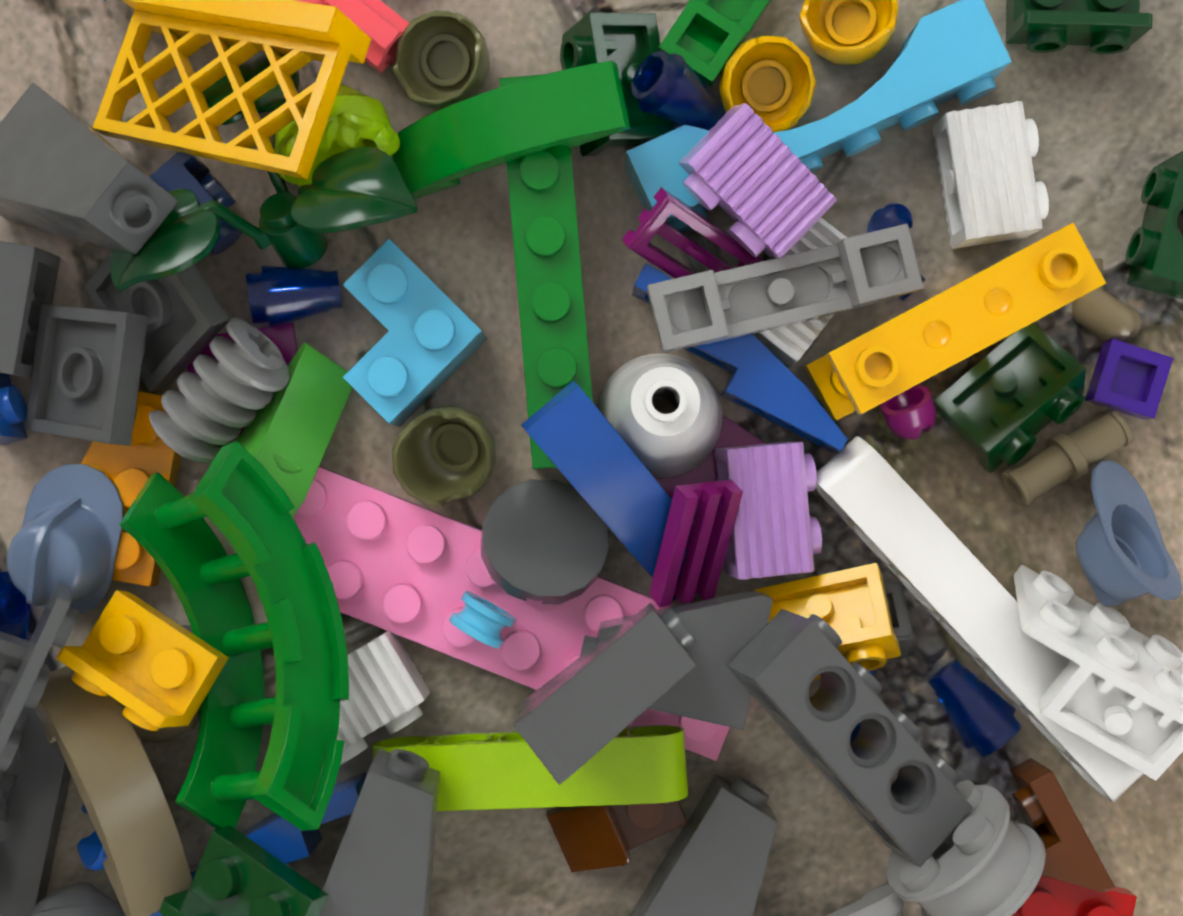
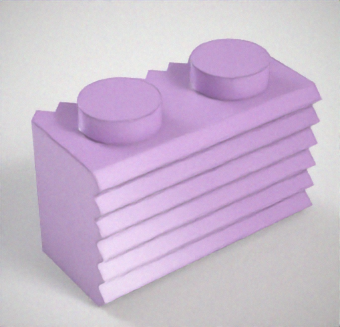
[678,103,837,259]
[714,441,822,580]

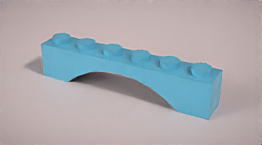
[625,0,1012,233]

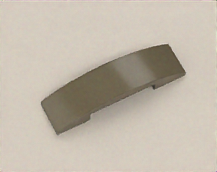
[34,666,193,916]

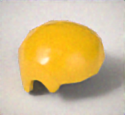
[799,0,899,65]
[718,36,816,132]

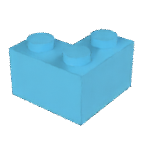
[343,239,487,427]

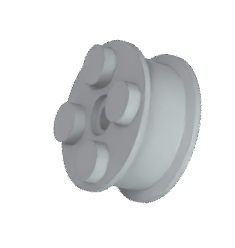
[887,780,1046,916]

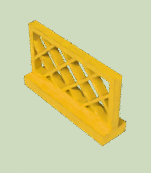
[92,0,372,180]

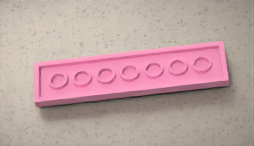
[250,466,730,761]

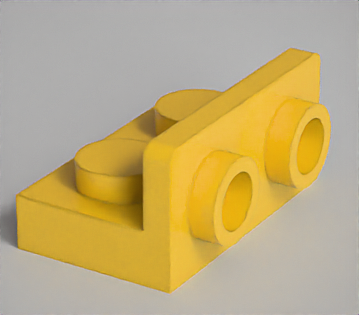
[753,563,901,682]
[56,590,229,731]

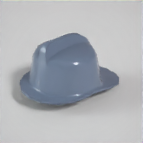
[1075,460,1182,607]
[6,464,124,615]

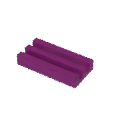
[622,187,762,278]
[649,479,743,607]

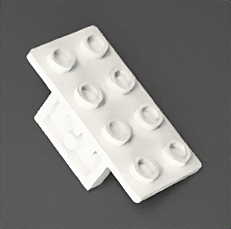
[1013,565,1183,781]

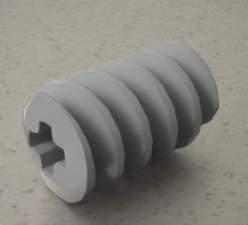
[149,318,290,463]

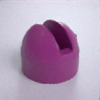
[880,385,936,440]

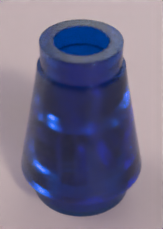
[631,51,726,130]
[246,265,342,329]
[927,658,1022,757]

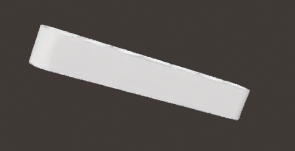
[815,436,1143,803]

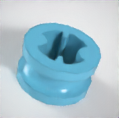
[449,591,516,649]

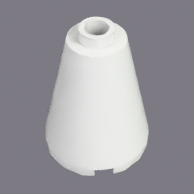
[598,353,722,479]

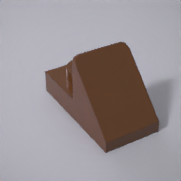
[1010,758,1115,893]
[546,801,688,872]

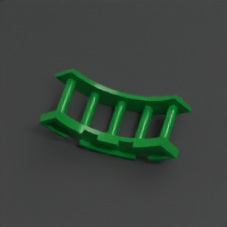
[119,441,349,831]

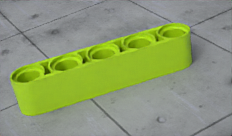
[372,725,688,811]

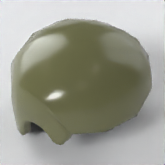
[393,10,490,109]
[392,405,496,507]

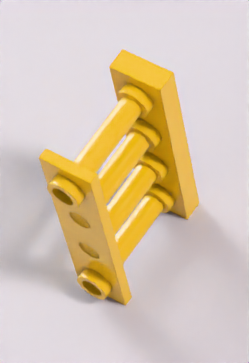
[803,223,1106,422]

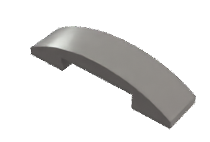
[647,223,924,352]

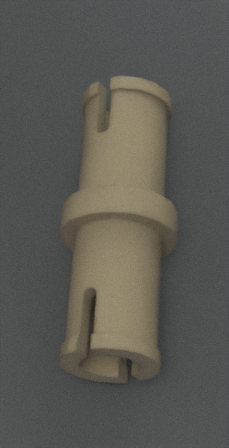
[1001,409,1133,507]

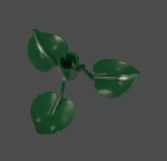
[110,51,418,293]

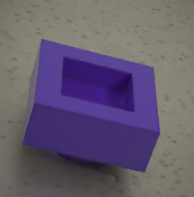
[1084,339,1173,420]

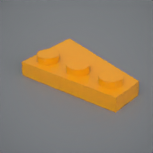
[80,391,181,587]

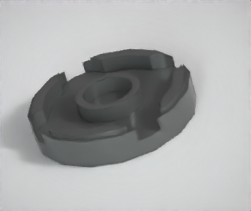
[481,479,609,604]

